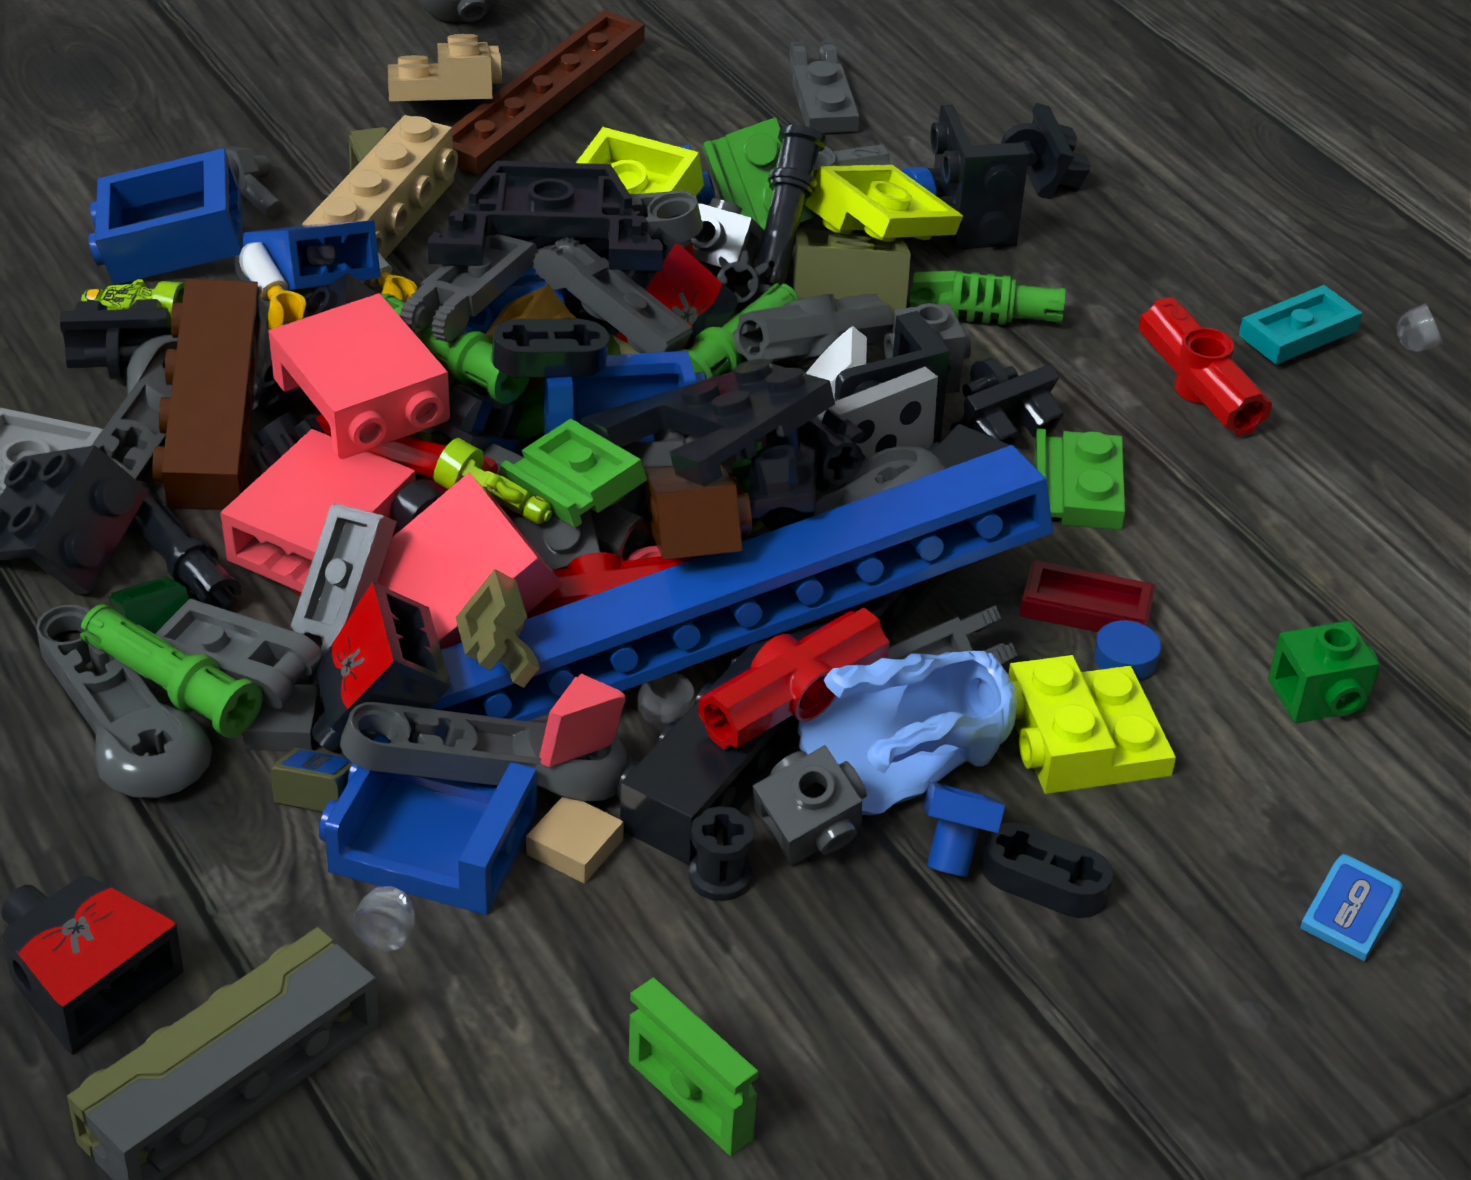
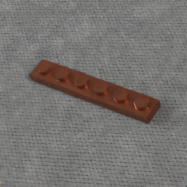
[452,10,645,175]

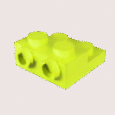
[576,127,704,197]
[805,165,963,242]
[1008,655,1176,794]

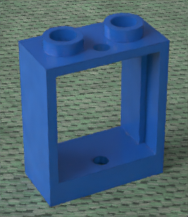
[88,148,243,285]

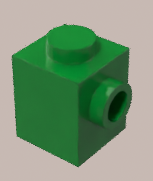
[1267,620,1379,724]

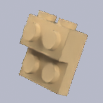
[388,34,502,101]

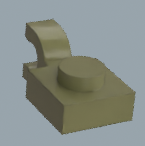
[455,569,540,688]

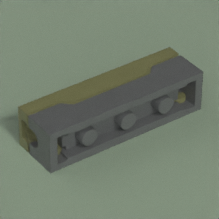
[67,927,379,1180]

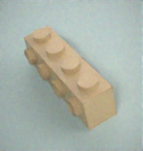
[302,115,458,284]

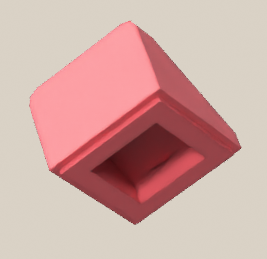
[539,674,625,768]

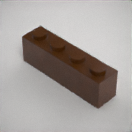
[152,279,262,510]
[644,464,752,560]

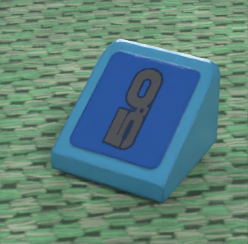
[1300,854,1404,962]

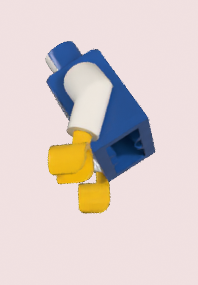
[239,220,417,330]

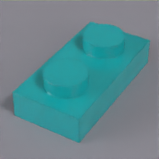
[1239,285,1362,365]

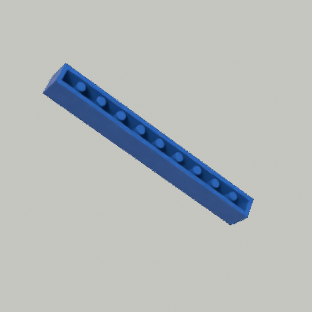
[430,445,1053,721]

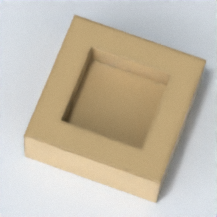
[526,796,624,884]

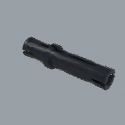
[131,481,242,610]

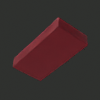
[1019,560,1156,632]

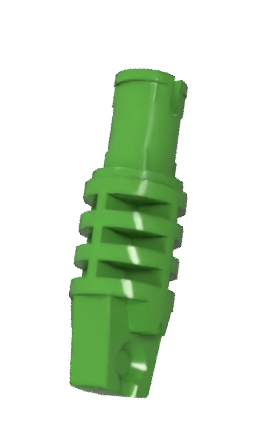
[910,271,1066,325]

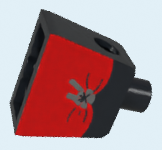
[601,227,739,350]
[311,582,451,754]
[1,876,184,1055]

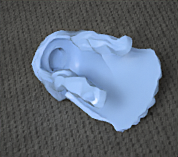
[797,651,1017,815]

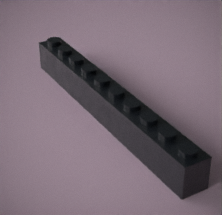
[617,424,1022,865]

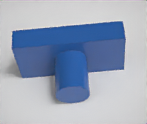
[923,781,1005,877]

